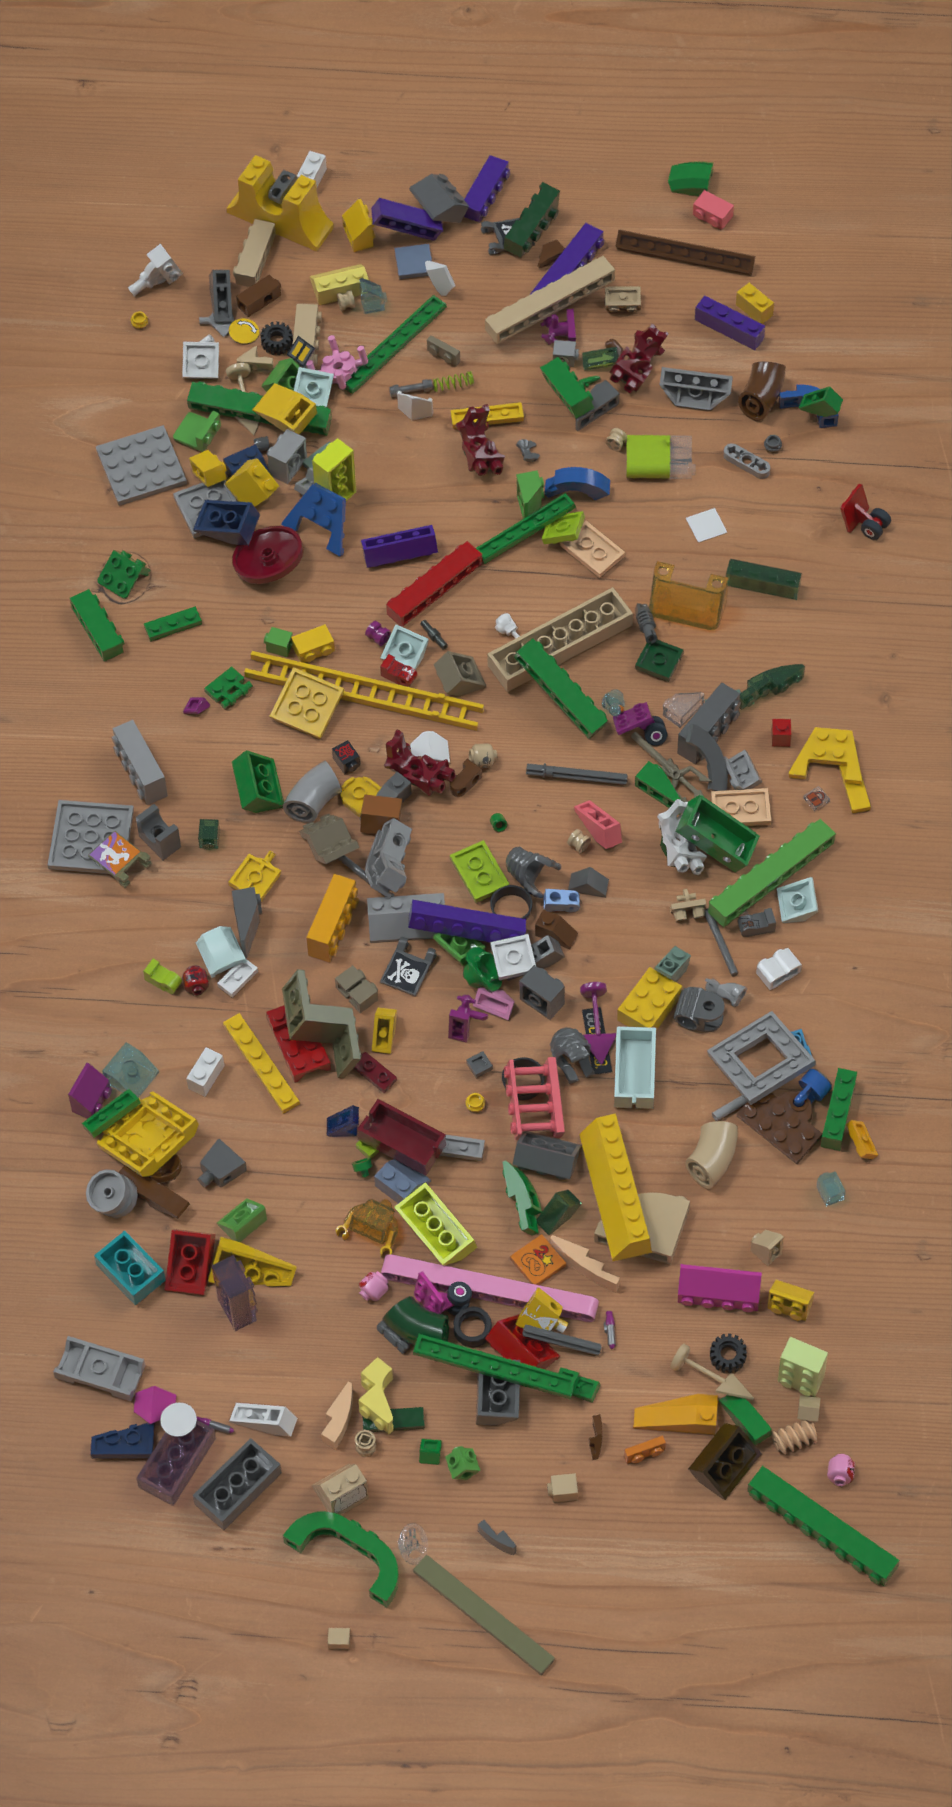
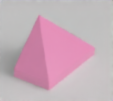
[473,988,515,1020]

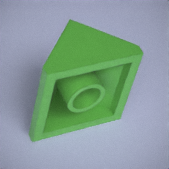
[433,933,486,967]
[217,1198,267,1242]

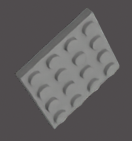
[96,425,187,506]
[47,800,134,874]

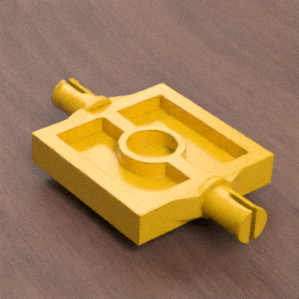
[228,851,281,902]

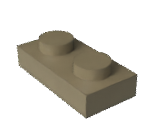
[427,335,460,366]

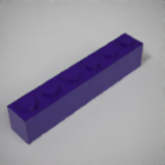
[530,223,605,295]
[408,899,526,942]

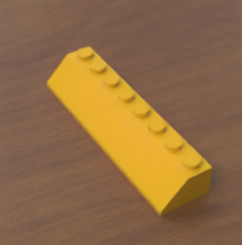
[579,1113,652,1261]

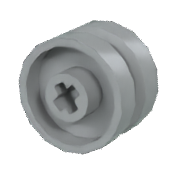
[86,1169,138,1218]

